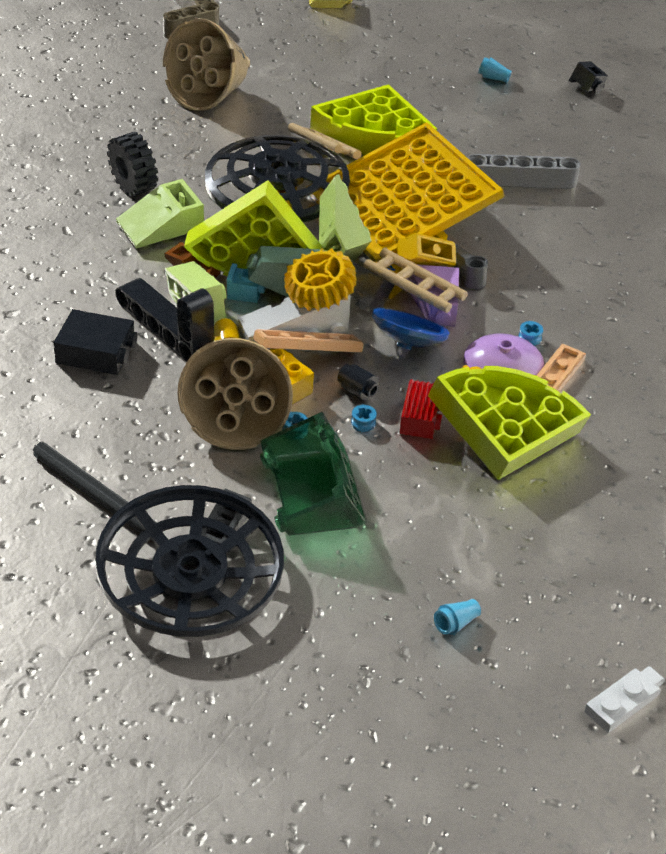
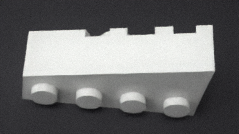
[238,294,351,350]

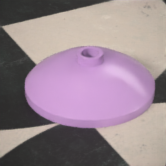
[463,333,544,375]

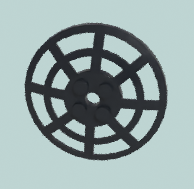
[205,135,350,222]
[95,485,284,637]

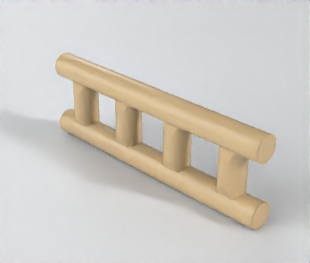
[288,123,361,159]
[363,248,468,313]

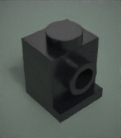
[569,61,608,93]

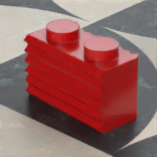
[399,379,443,439]

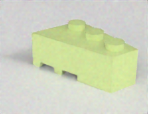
[165,261,227,324]

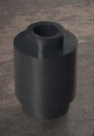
[337,363,379,400]

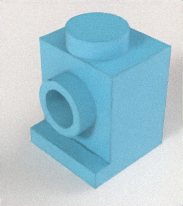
[227,263,266,303]

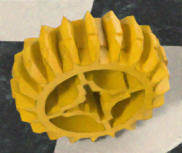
[284,248,357,312]

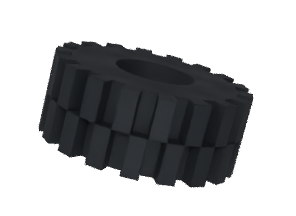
[107,132,158,197]

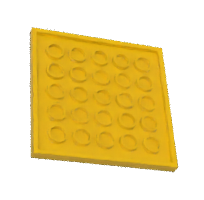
[306,122,504,262]

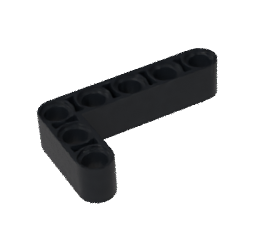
[115,278,214,362]

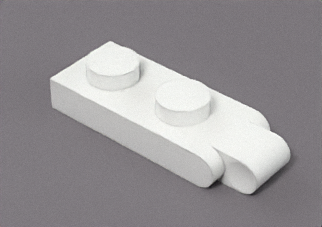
[584,666,665,733]

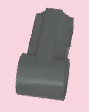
[454,244,488,289]

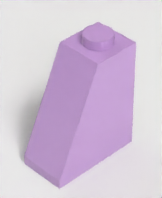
[407,264,459,327]

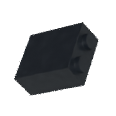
[53,309,138,375]

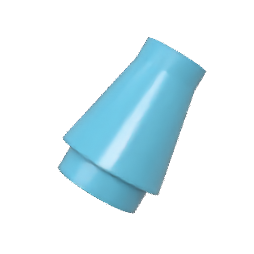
[478,57,512,83]
[434,599,481,635]

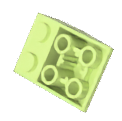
[319,174,372,262]
[116,179,204,248]

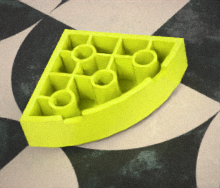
[310,84,437,156]
[184,180,326,277]
[428,366,591,480]

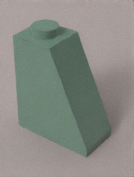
[246,246,325,297]

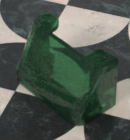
[260,412,367,536]

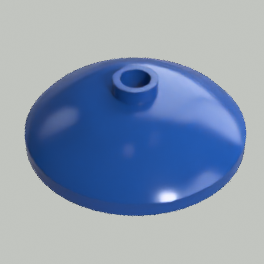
[372,308,450,350]

